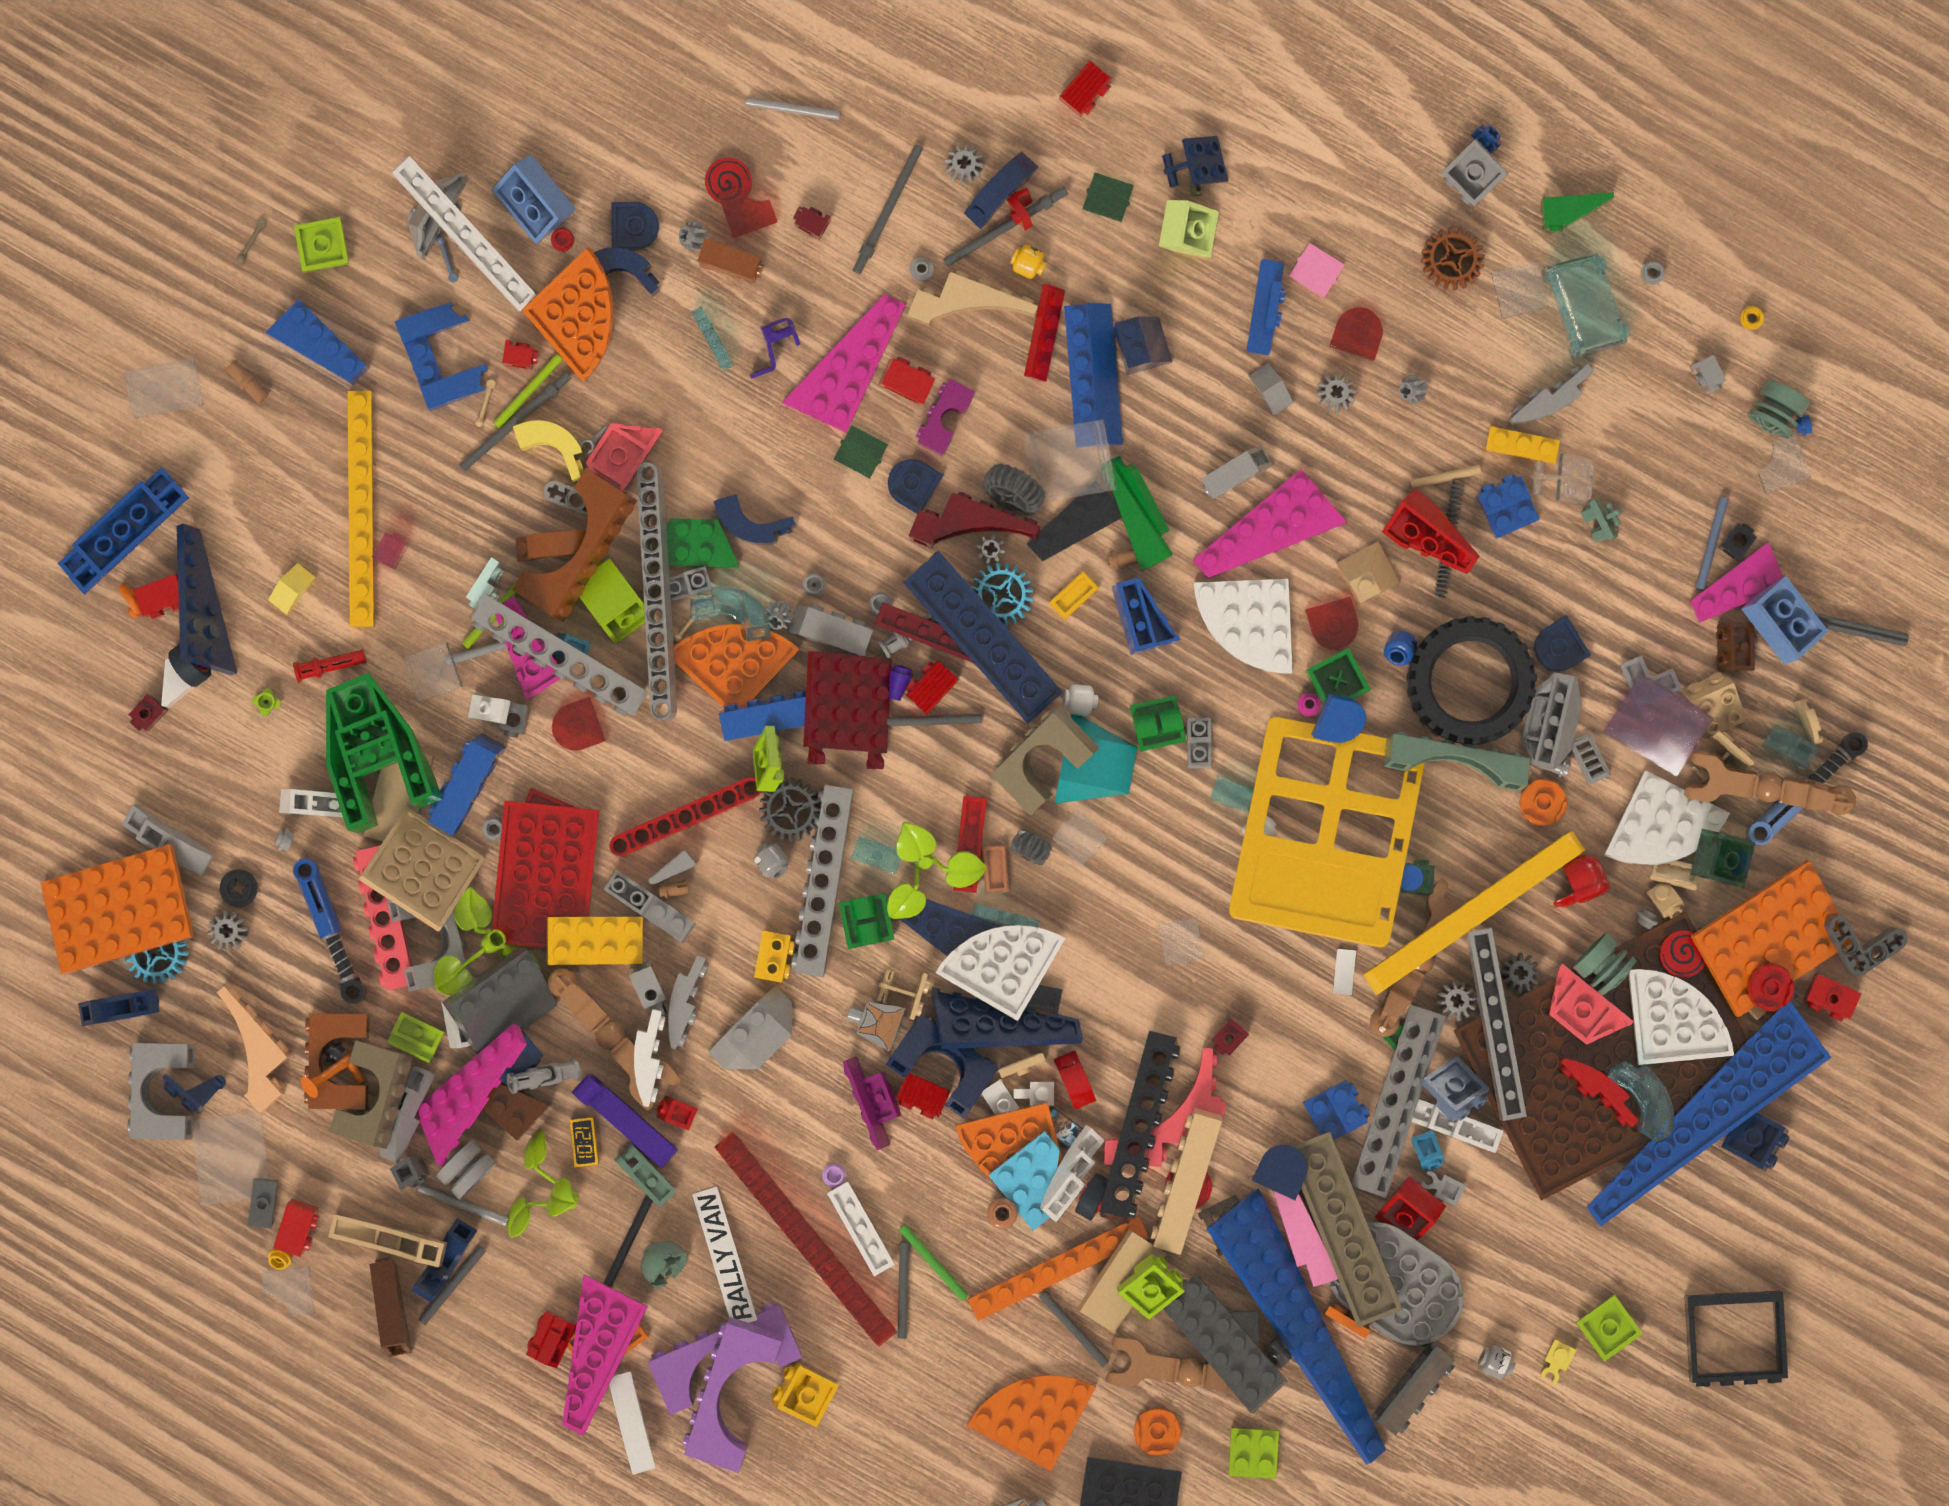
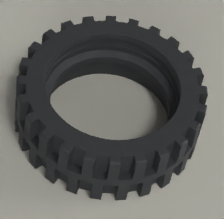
[1406,616,1537,745]

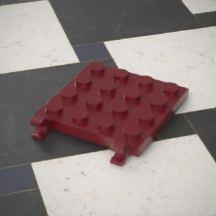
[803,651,892,769]

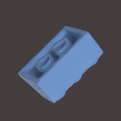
[492,155,576,244]
[1741,576,1829,665]

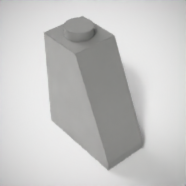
[1201,445,1273,499]

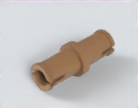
[225,360,269,404]

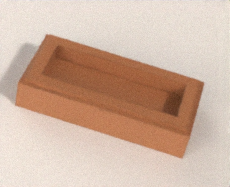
[982,845,1009,894]

